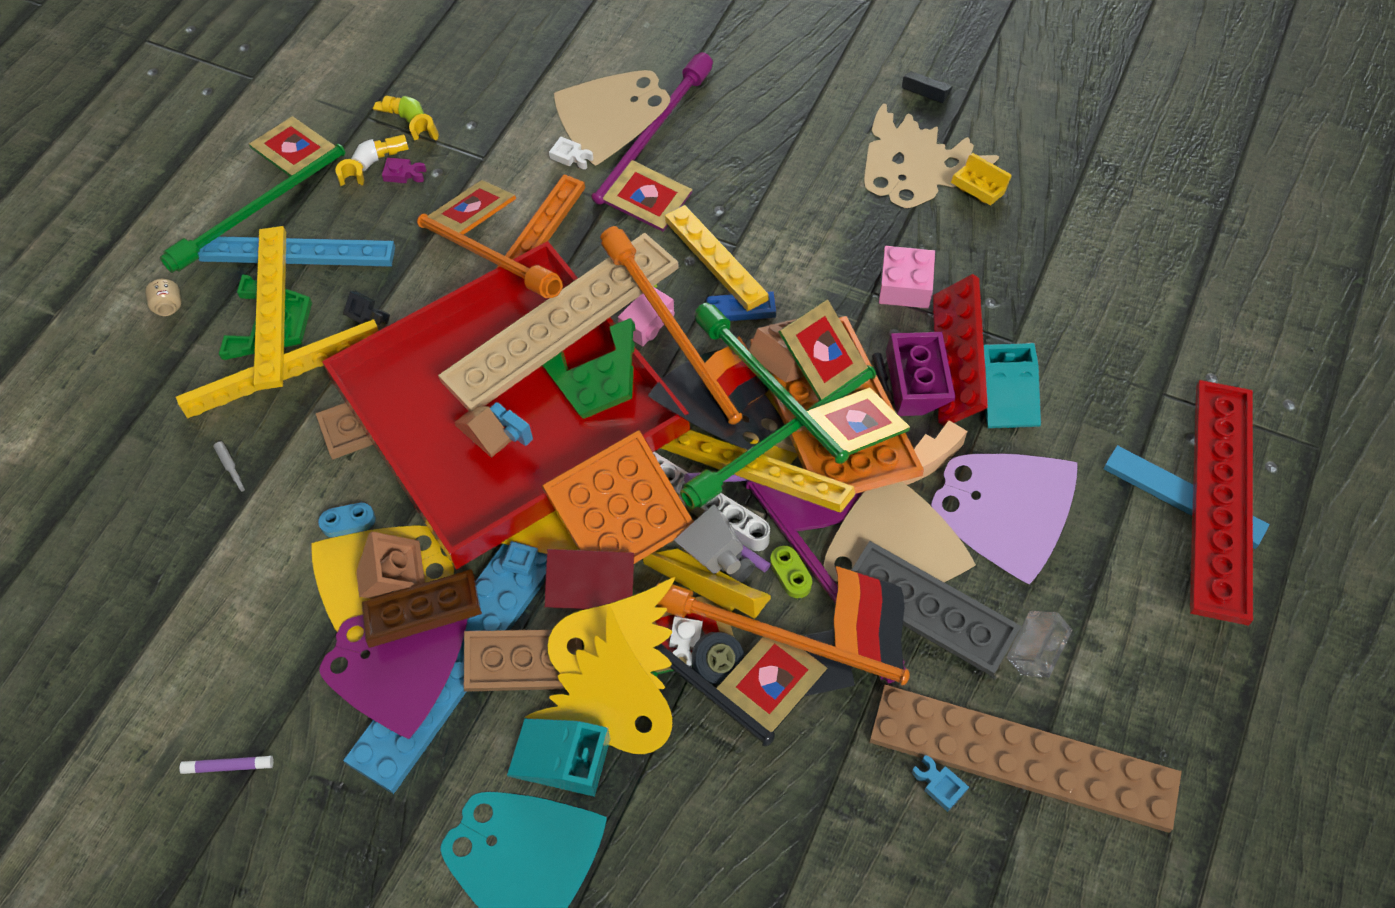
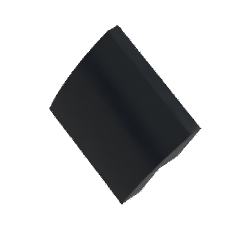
[804,629,855,696]

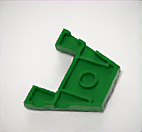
[219,275,312,360]
[543,318,636,419]

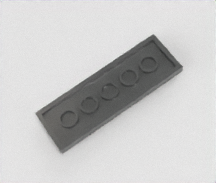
[851,541,1021,677]

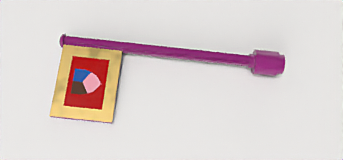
[592,52,713,232]

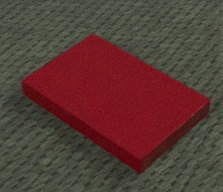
[545,549,634,609]

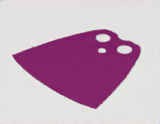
[319,615,468,739]

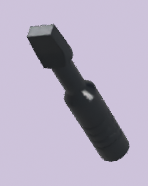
[872,352,894,404]

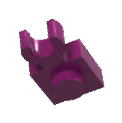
[382,158,427,183]

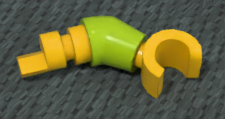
[373,96,439,141]

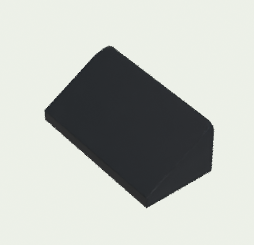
[902,71,952,103]

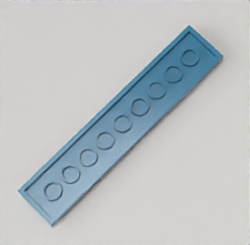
[343,544,547,794]

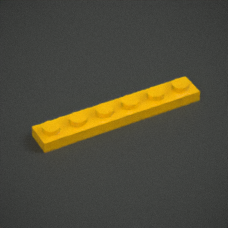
[665,205,768,311]

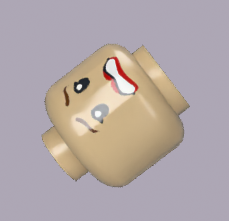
[145,278,182,316]

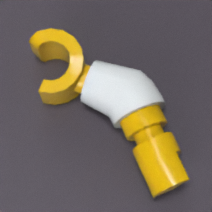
[336,135,408,187]

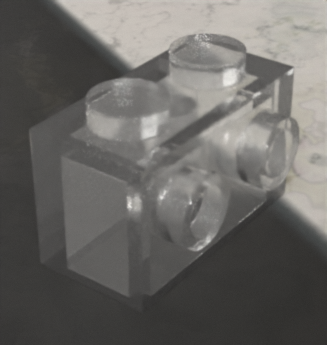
[1006,611,1072,678]

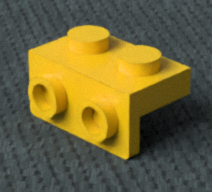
[951,153,1011,206]

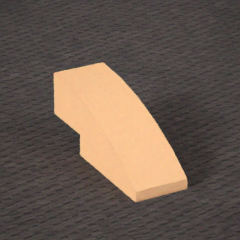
[902,421,967,485]

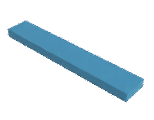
[1104,445,1270,549]

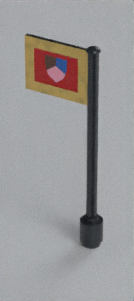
[653,637,827,747]

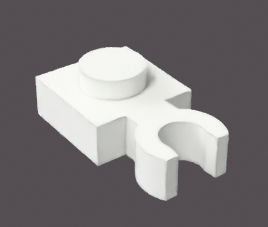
[549,137,593,169]
[669,617,703,668]

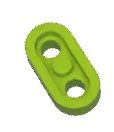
[770,546,812,598]

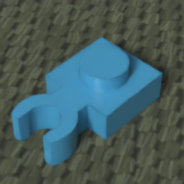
[490,402,533,447]
[912,755,969,812]

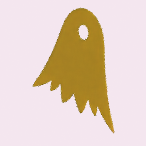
[548,577,675,689]
[525,605,672,754]

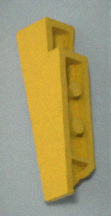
[643,549,771,619]

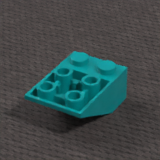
[984,343,1041,428]
[507,719,610,797]

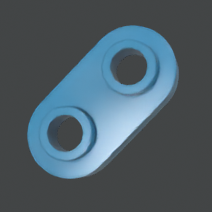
[318,503,375,538]

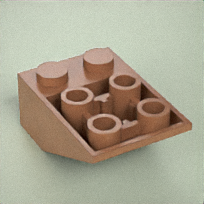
[749,319,804,382]

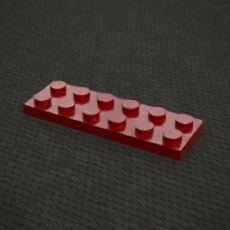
[933,274,988,426]

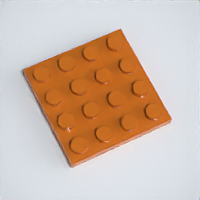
[542,430,694,564]

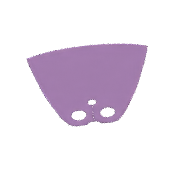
[931,454,1077,585]

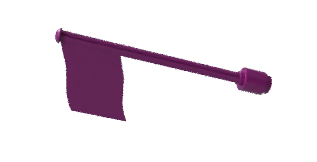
[746,480,906,683]

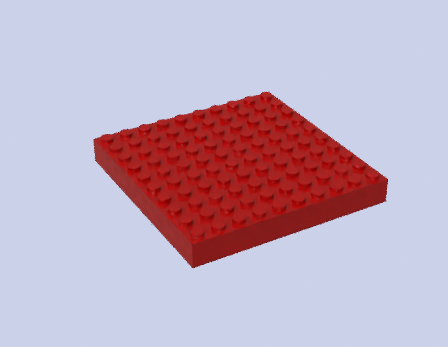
[322,241,690,570]

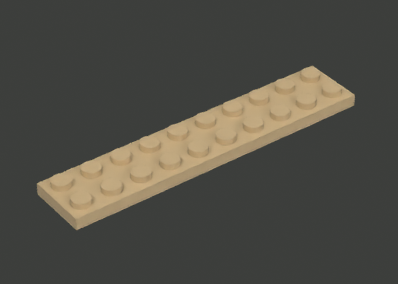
[438,233,679,411]

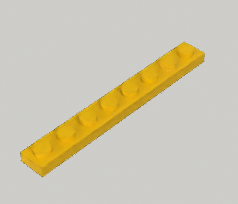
[254,226,286,390]
[176,319,379,418]
[661,430,855,513]

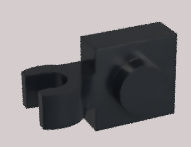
[343,291,390,325]

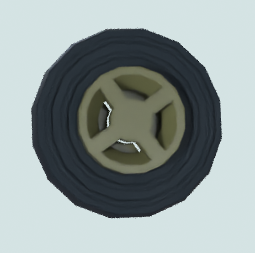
[692,632,744,684]

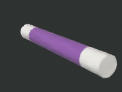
[180,756,273,774]

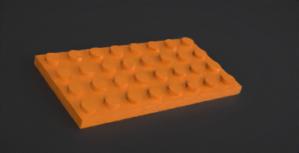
[750,316,924,494]

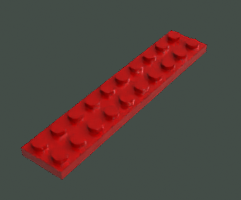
[1190,380,1253,626]

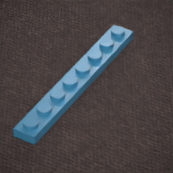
[198,237,395,266]

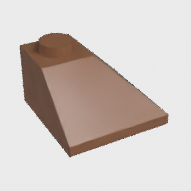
[356,532,425,599]

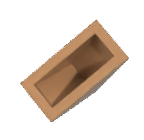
[455,406,512,458]

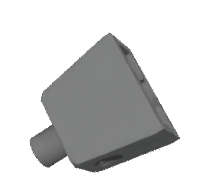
[674,504,743,574]

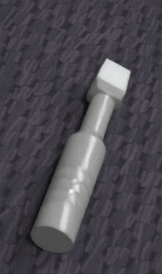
[213,441,245,492]

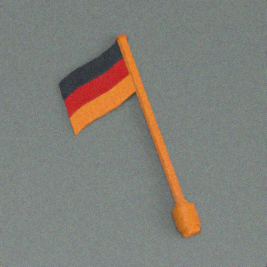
[600,226,769,425]
[656,566,910,685]

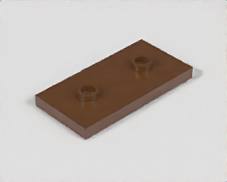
[362,569,482,648]

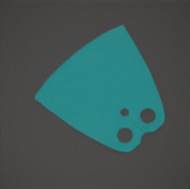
[441,792,607,908]

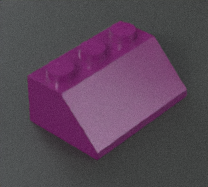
[886,332,955,416]

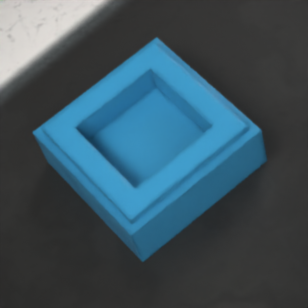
[501,541,539,577]

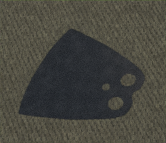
[648,349,784,450]

